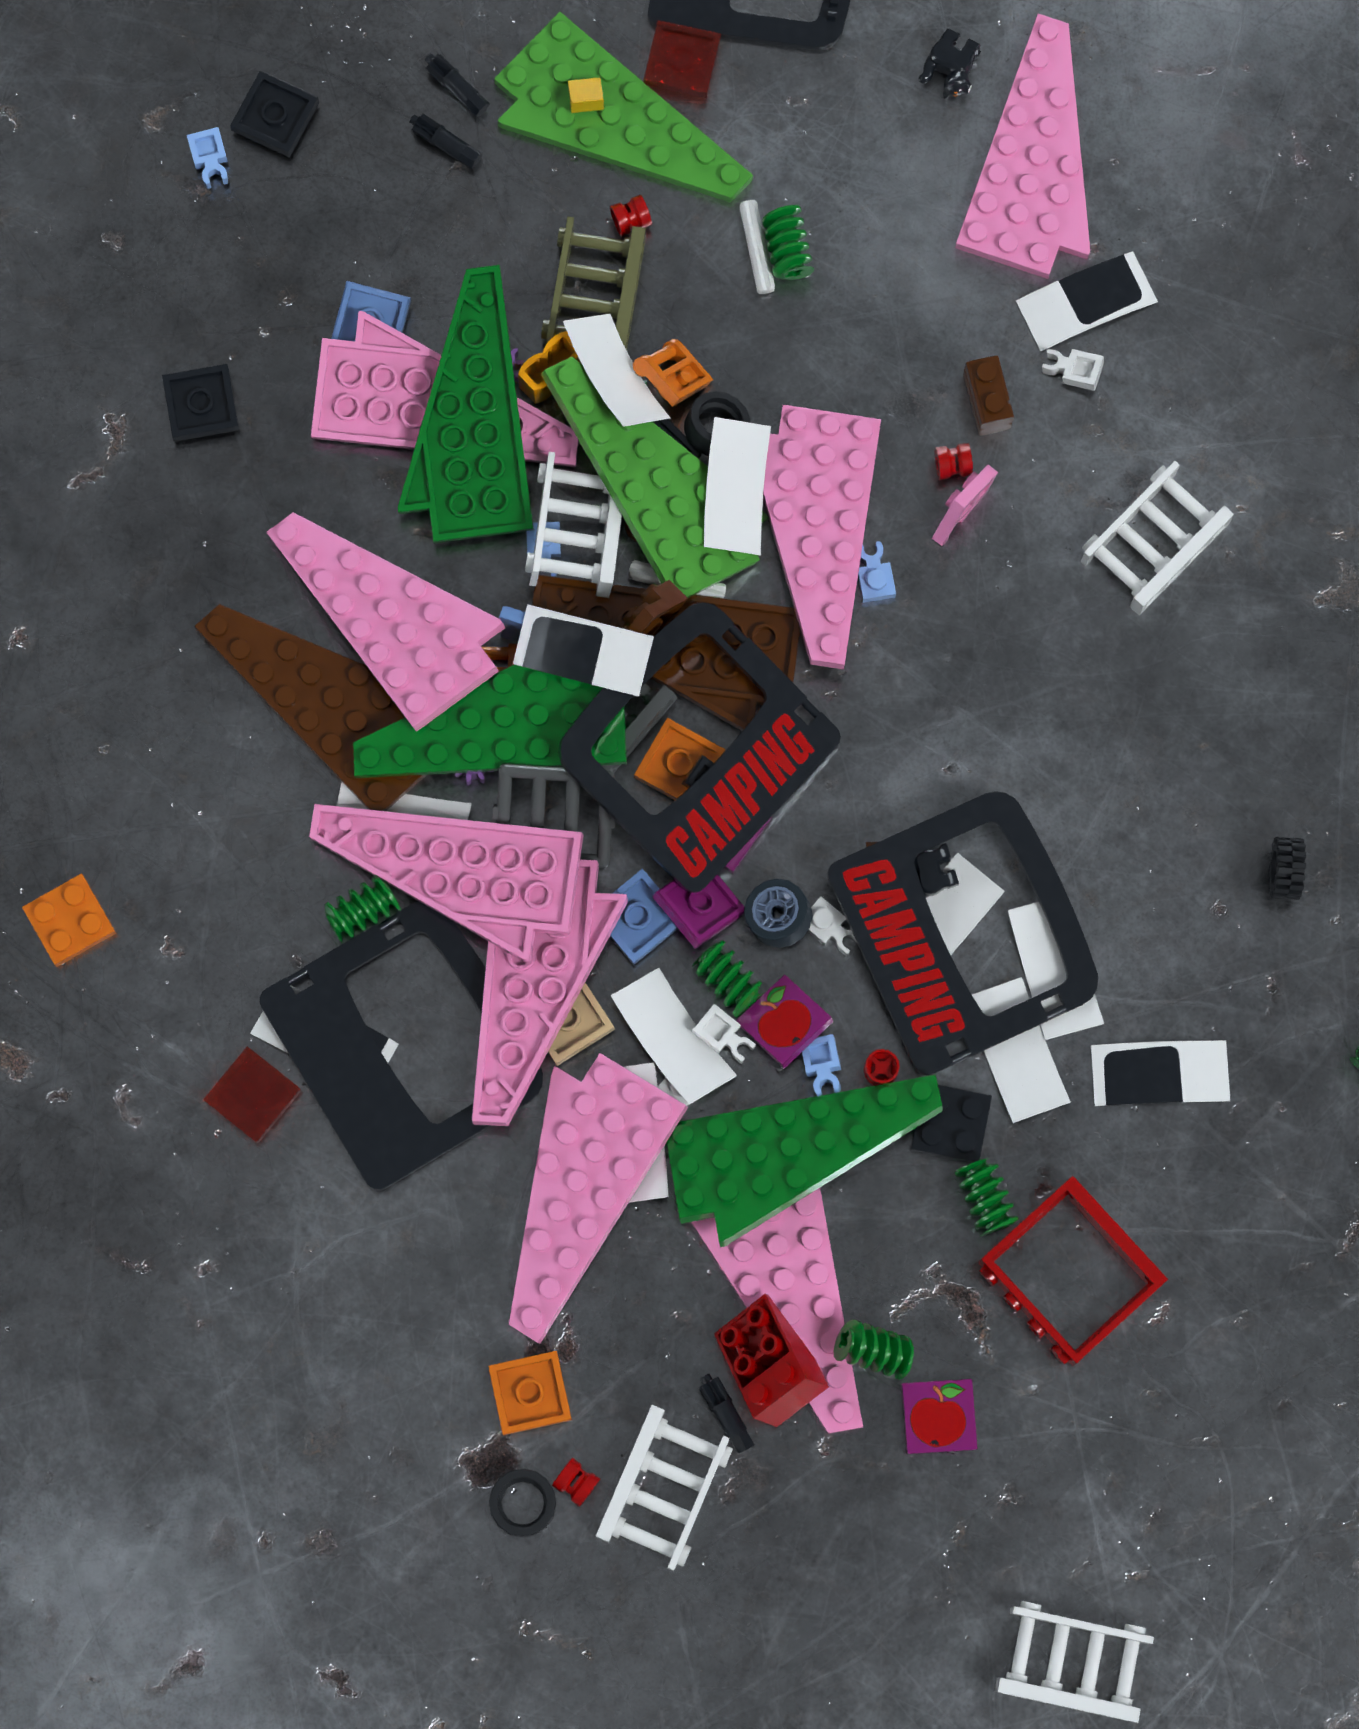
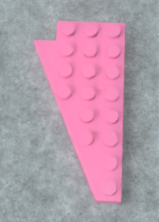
[955,13,1090,279]
[311,311,579,467]
[763,405,881,670]
[266,512,505,732]
[309,804,583,963]
[472,860,628,1126]
[509,1053,688,1344]
[691,1188,863,1434]

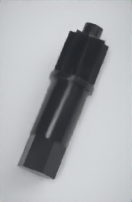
[425,53,490,116]
[409,113,482,169]
[699,1374,755,1454]

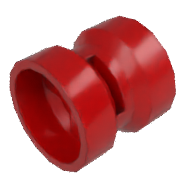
[609,195,652,237]
[934,443,973,480]
[863,1049,900,1086]
[552,1458,601,1507]

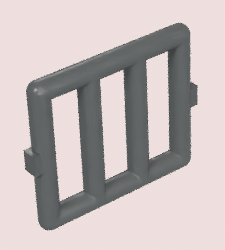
[493,764,616,868]

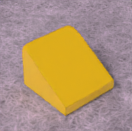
[568,77,604,113]

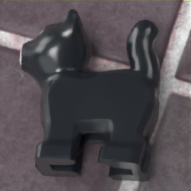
[918,29,981,99]
[914,843,959,898]

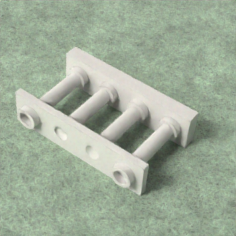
[525,451,622,598]
[1081,461,1234,615]
[596,1405,733,1571]
[994,1601,1154,1723]

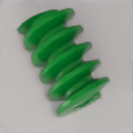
[762,205,814,280]
[324,875,401,943]
[692,940,764,1017]
[954,1158,1019,1236]
[833,1319,914,1380]

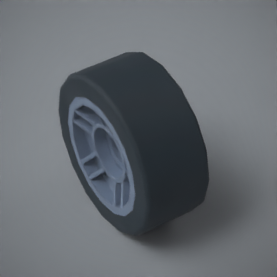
[744,878,813,948]

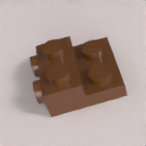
[622,580,688,636]

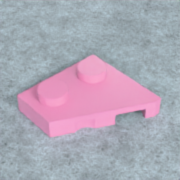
[932,465,998,546]

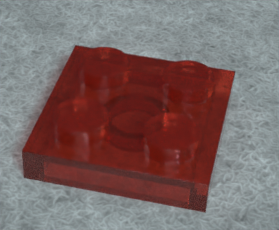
[643,20,721,98]
[203,1046,302,1144]

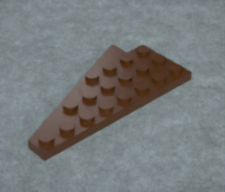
[532,575,800,731]
[194,604,426,811]

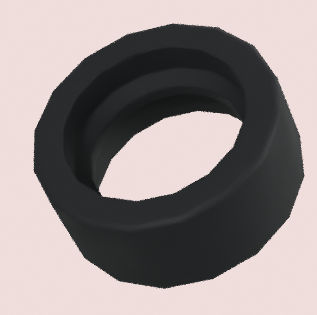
[684,391,751,456]
[489,1469,557,1537]

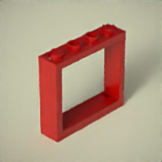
[978,1176,1168,1366]

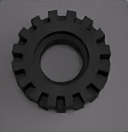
[1268,837,1306,900]

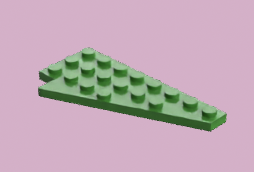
[494,12,753,203]
[541,357,768,598]

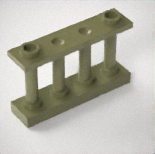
[541,216,646,350]

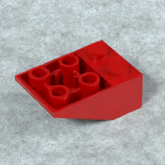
[714,1294,829,1427]

